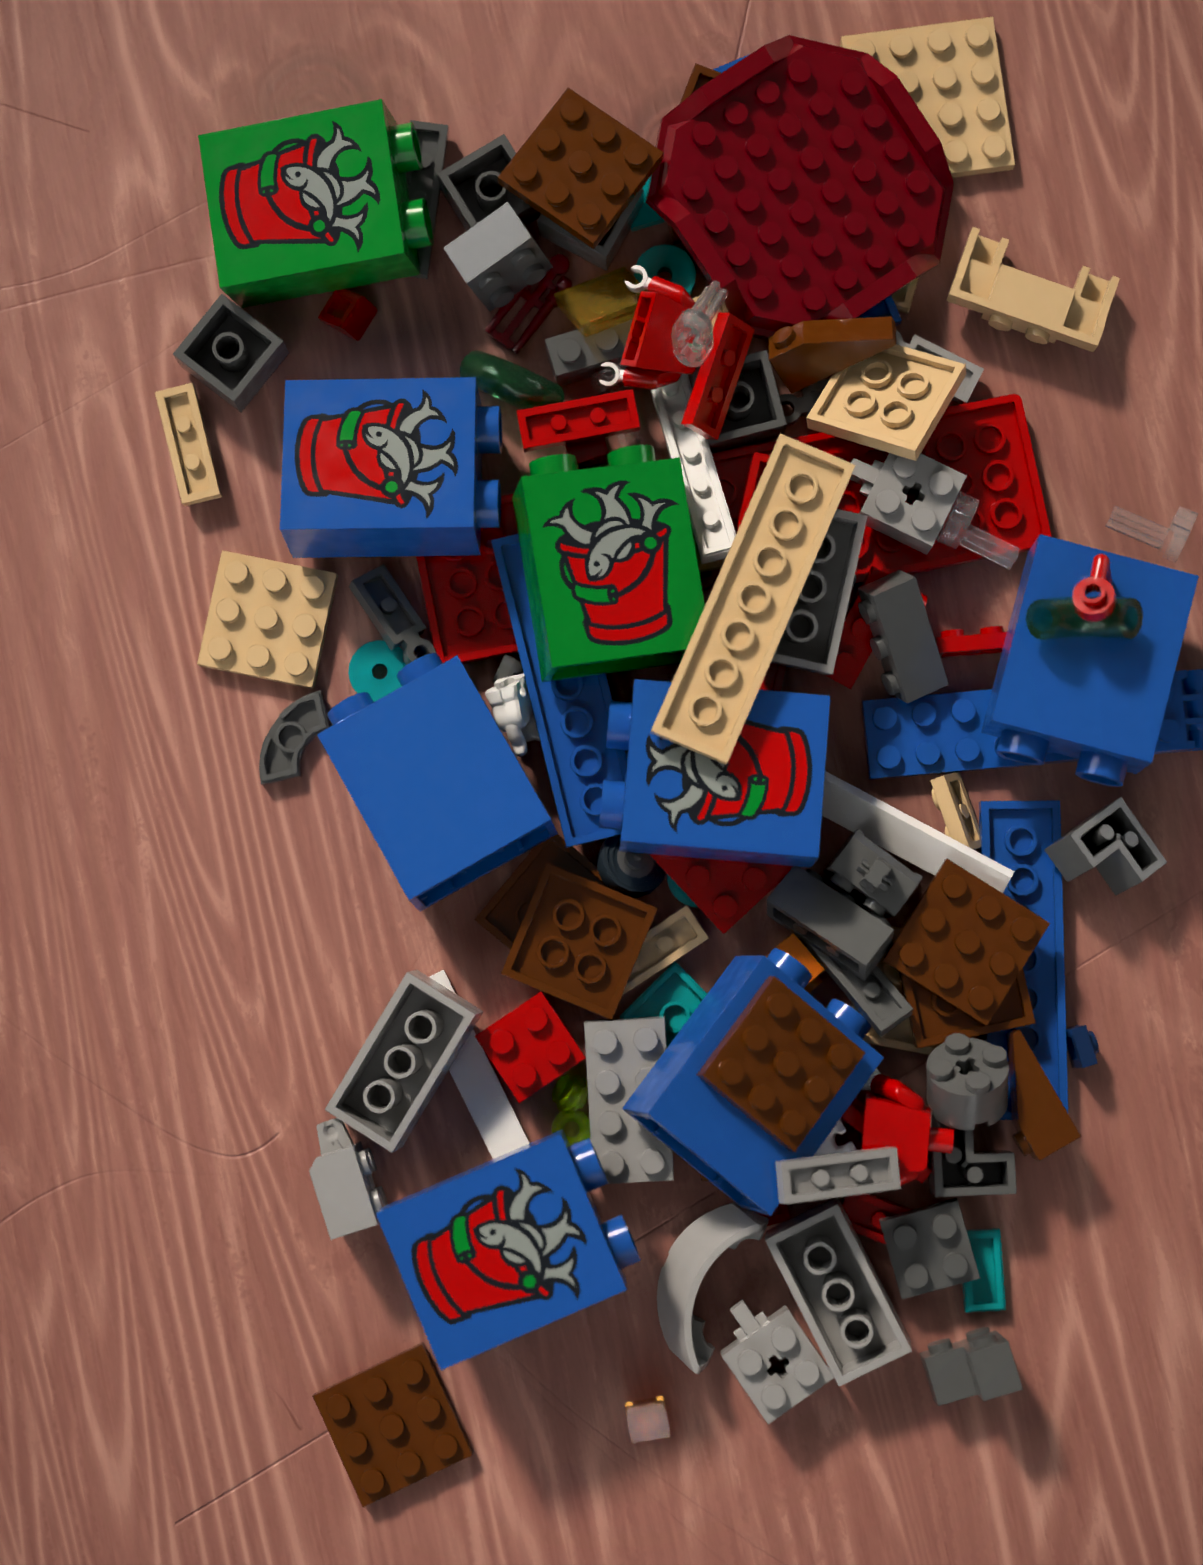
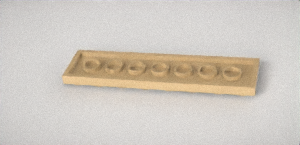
[651,433,855,765]

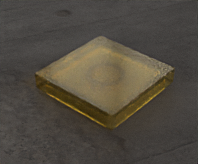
[554,267,647,337]

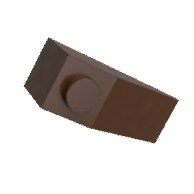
[769,316,897,394]
[1006,1029,1081,1161]

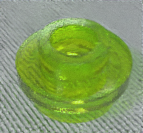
[552,1074,588,1114]
[552,1109,590,1146]

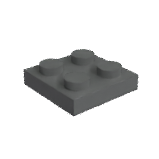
[879,1198,980,1299]

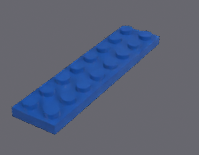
[491,534,627,848]
[979,800,1068,1120]

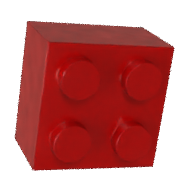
[475,991,586,1103]

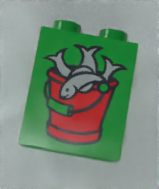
[198,99,434,308]
[512,445,705,682]

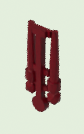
[484,254,572,354]

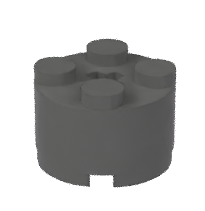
[926,1033,1009,1130]

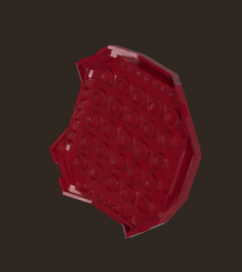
[645,35,954,339]

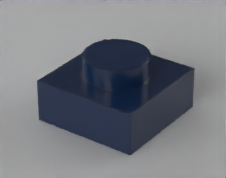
[1066,1025,1099,1068]

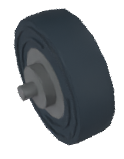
[597,835,666,898]

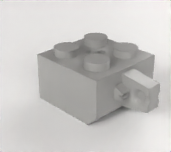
[850,453,967,555]
[309,1118,388,1240]
[720,1299,834,1424]

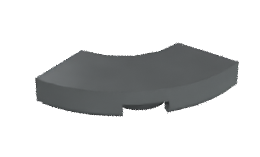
[259,690,330,785]

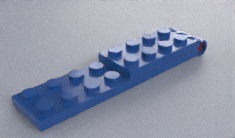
[862,669,1203,780]

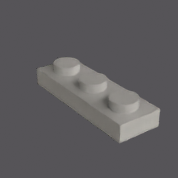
[775,1146,901,1204]

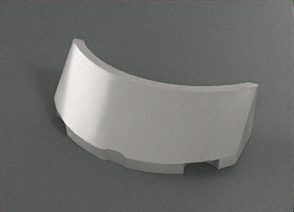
[657,1202,770,1374]

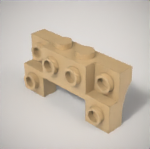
[946,227,1120,352]

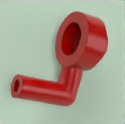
[1072,554,1116,621]

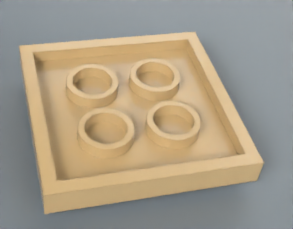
[806,345,966,461]
[197,550,338,689]

